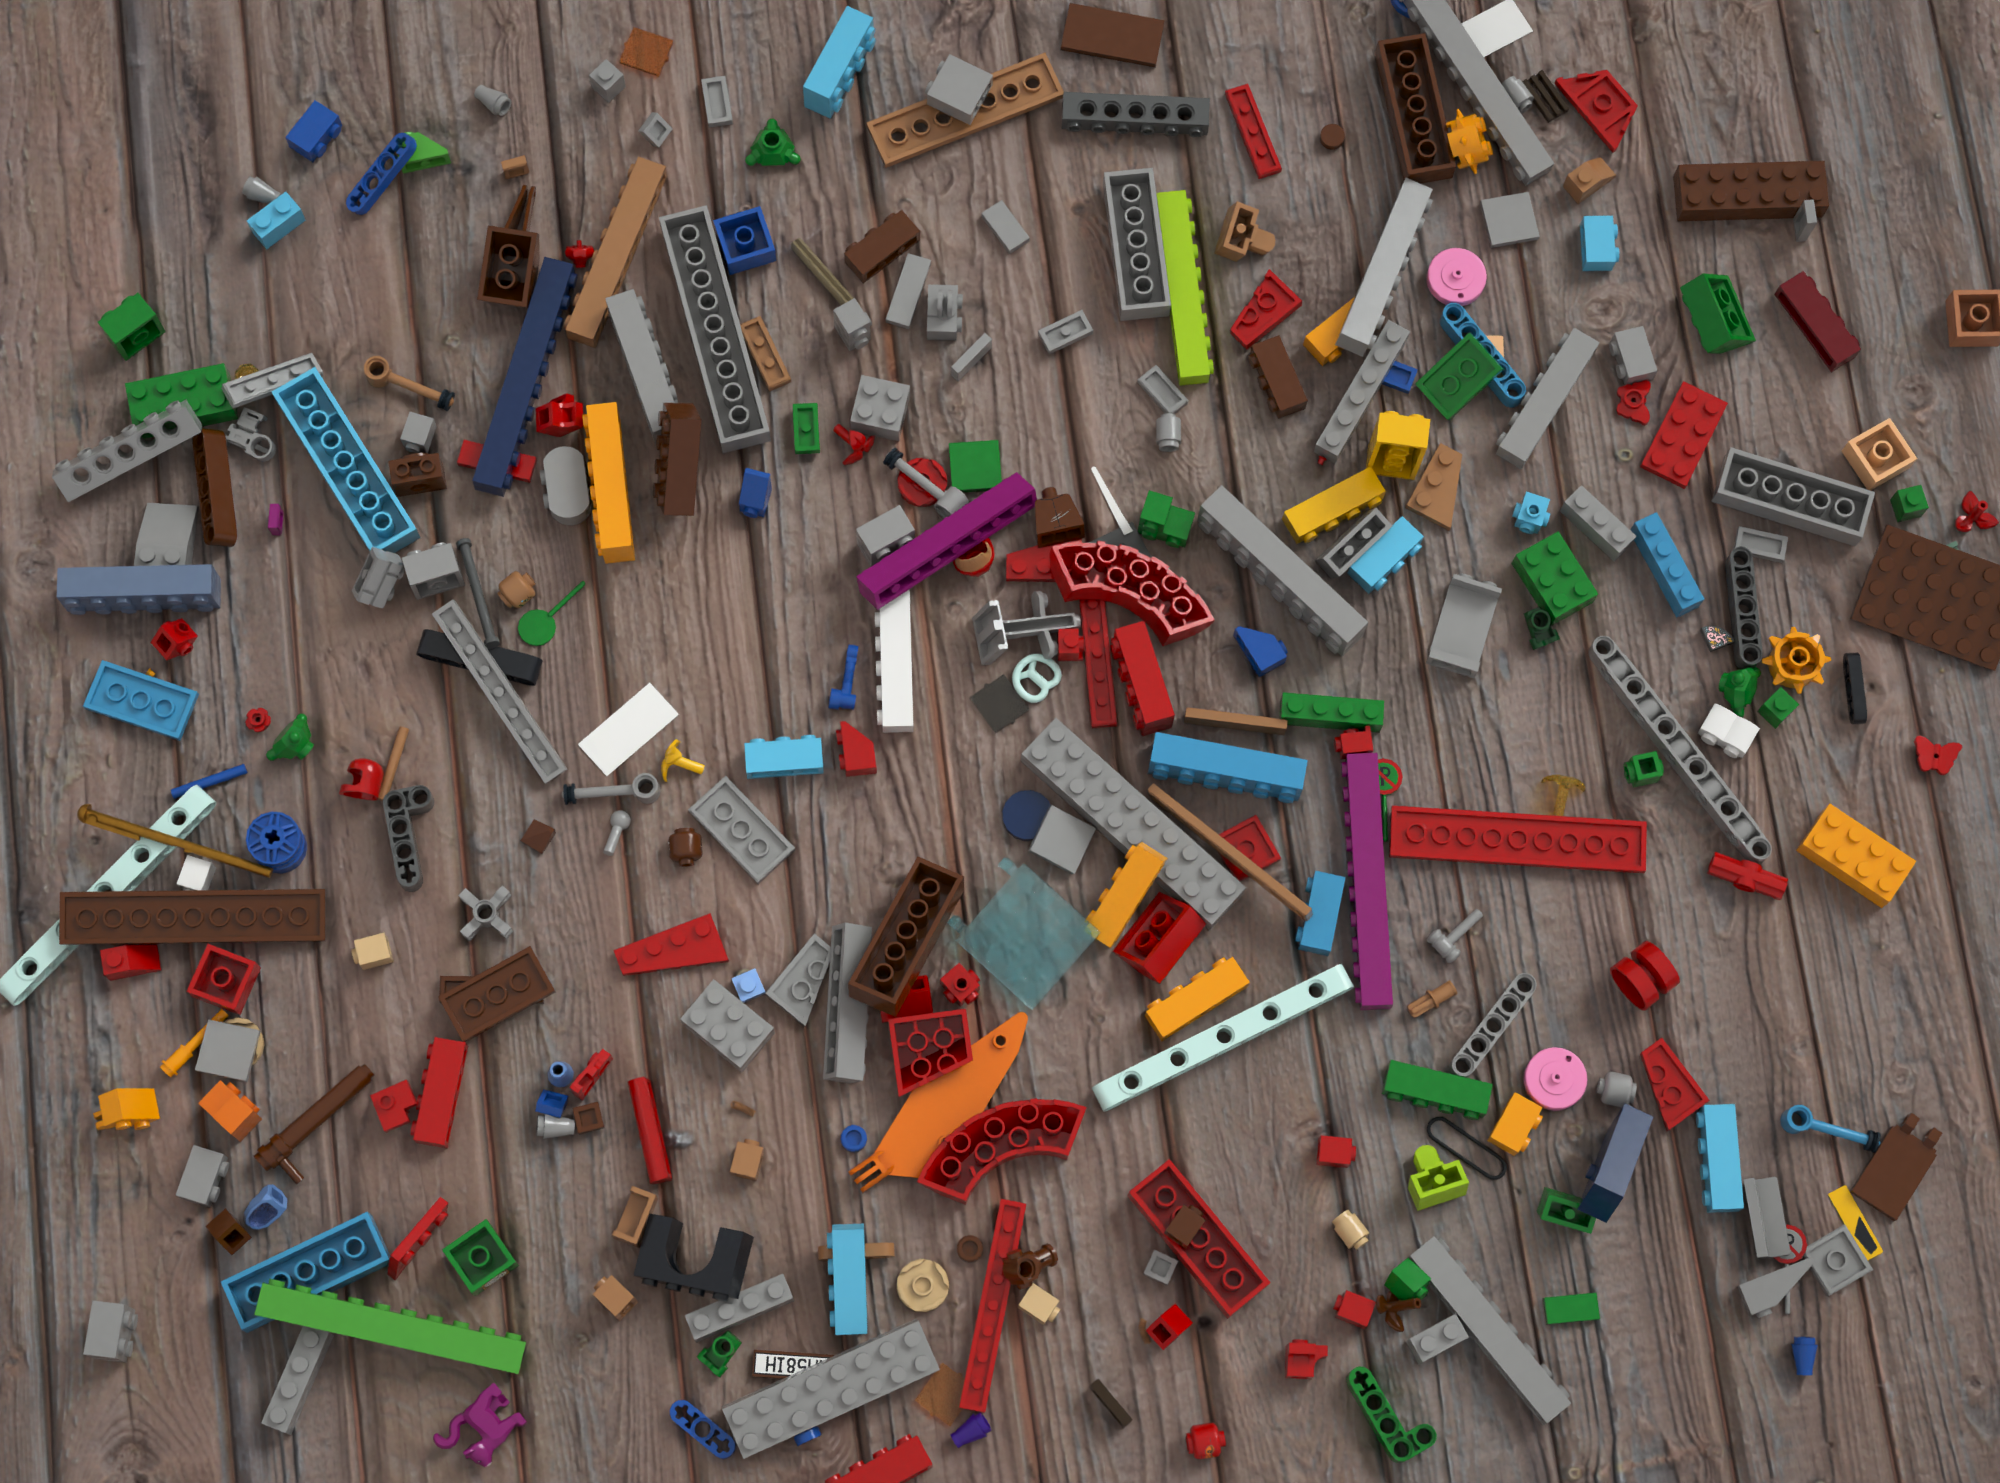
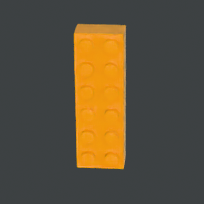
[582,402,635,564]

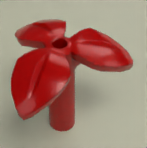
[833,424,875,465]
[1955,491,1999,532]

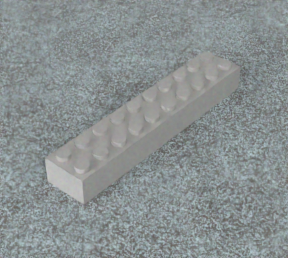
[659,205,771,453]
[1021,718,1246,931]

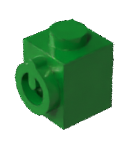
[1623,751,1664,787]

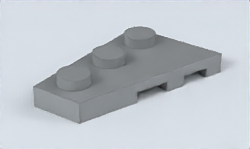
[765,933,831,1027]

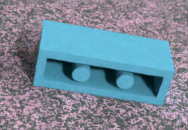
[1347,516,1424,594]
[744,735,824,779]

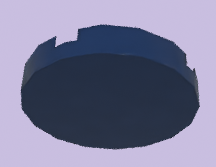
[1002,790,1050,841]

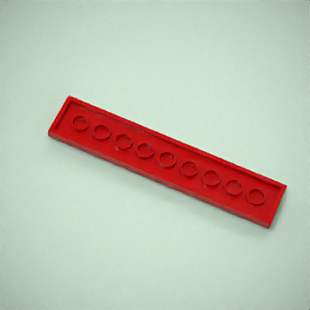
[1389,806,1647,873]

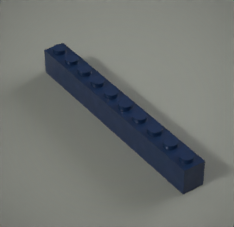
[472,257,578,497]

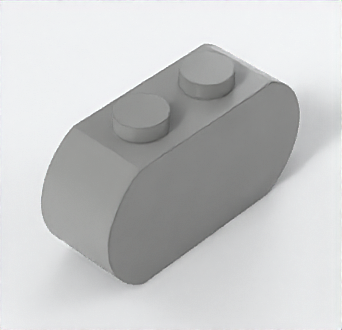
[540,446,592,526]

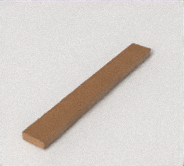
[1148,783,1313,921]

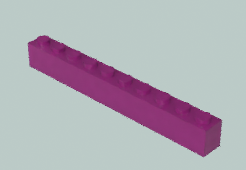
[1341,753,1393,1010]

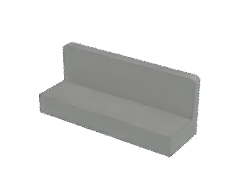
[1743,1177,1791,1259]

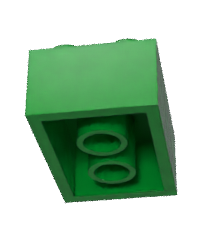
[1511,531,1598,626]

